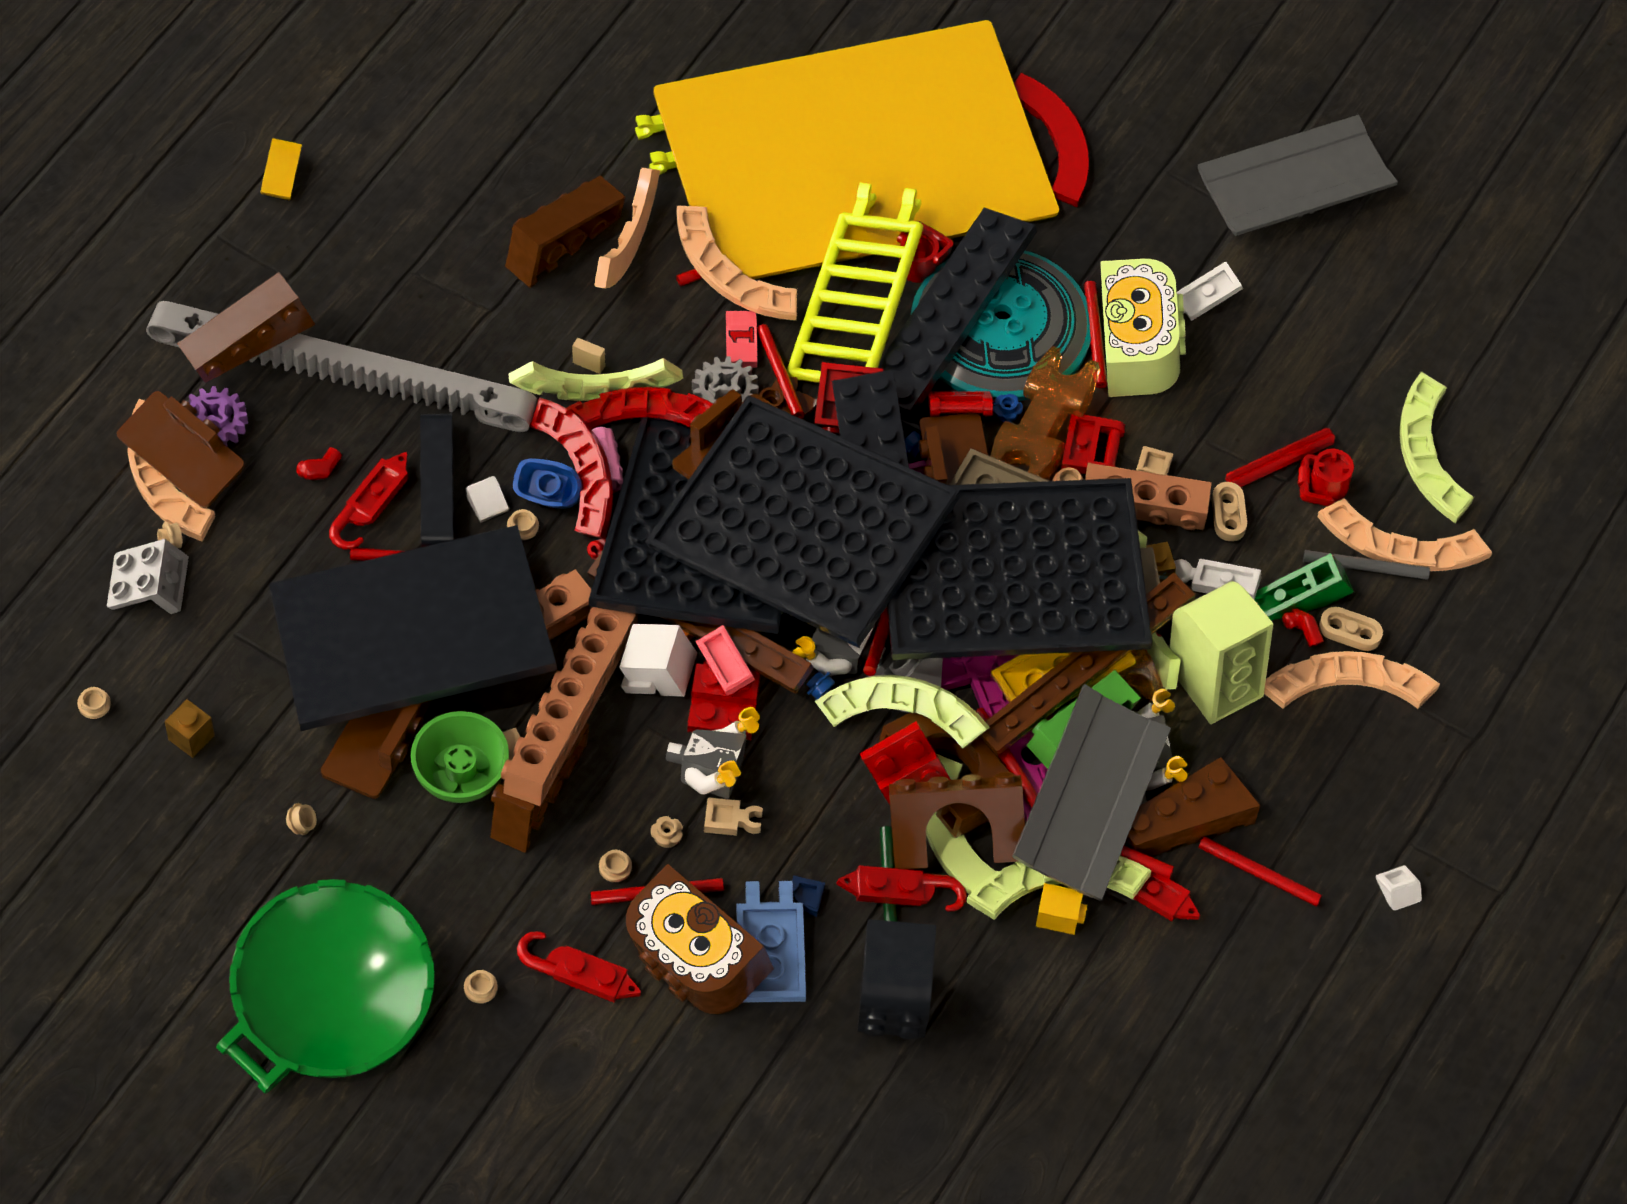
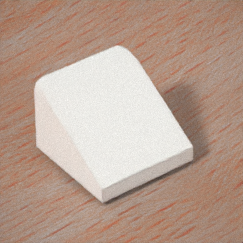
[466,476,509,523]
[1376,865,1422,910]

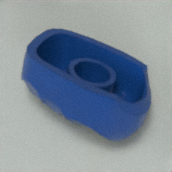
[513,458,583,509]

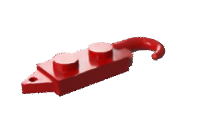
[329,452,409,550]
[836,865,967,912]
[1133,871,1200,922]
[517,931,641,1003]

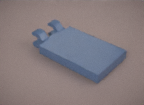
[736,881,806,1003]

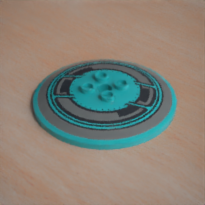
[911,251,1091,401]

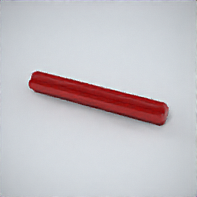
[1225,428,1335,487]

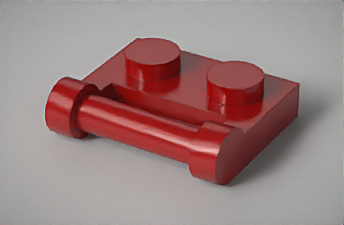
[928,391,993,417]
[1061,412,1125,474]

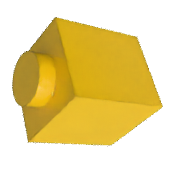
[1035,883,1087,935]

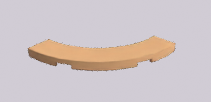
[594,168,660,289]
[676,206,797,320]
[128,399,215,542]
[1317,498,1492,571]
[1264,651,1440,709]

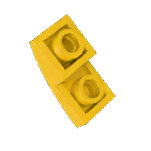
[260,138,302,200]

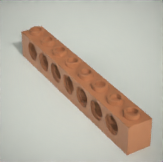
[501,607,639,806]

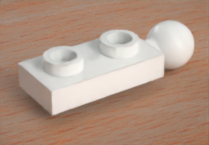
[1177,262,1243,321]
[1174,559,1261,600]

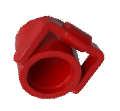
[896,221,953,283]
[1298,448,1354,506]

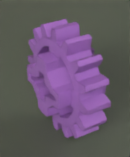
[189,386,248,446]

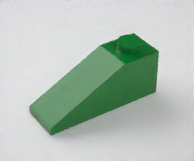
[1254,553,1354,621]

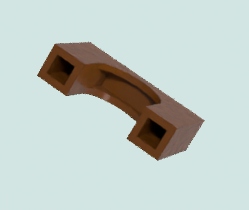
[878,712,1023,838]
[889,772,1025,869]

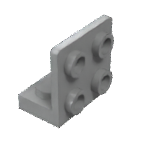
[107,539,189,614]

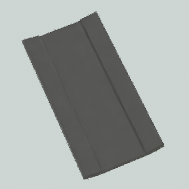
[1198,115,1398,236]
[1012,684,1171,901]

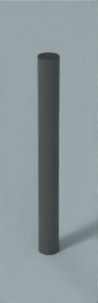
[1303,550,1430,580]

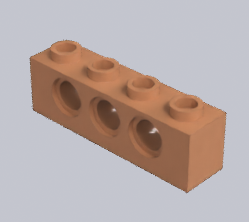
[1085,463,1212,530]
[536,569,592,640]

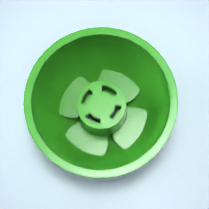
[411,711,509,803]

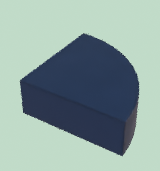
[792,876,825,917]

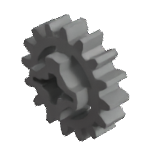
[692,356,759,403]

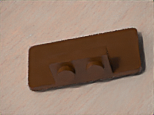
[672,389,778,479]
[117,391,245,508]
[919,413,988,485]
[321,700,434,799]

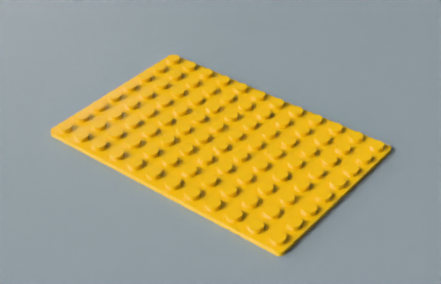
[653,20,1059,280]

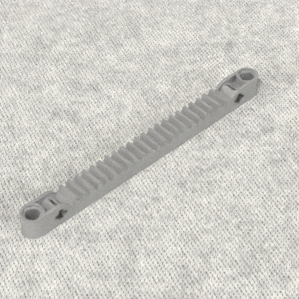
[146,301,538,432]

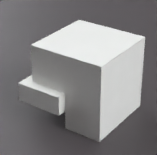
[619,624,697,697]

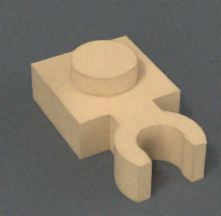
[704,798,763,836]

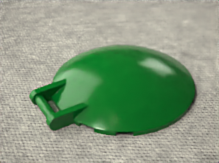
[216,879,434,1094]

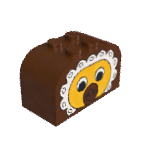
[626,864,774,1014]

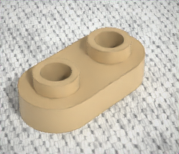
[1211,482,1247,541]
[1319,607,1383,651]

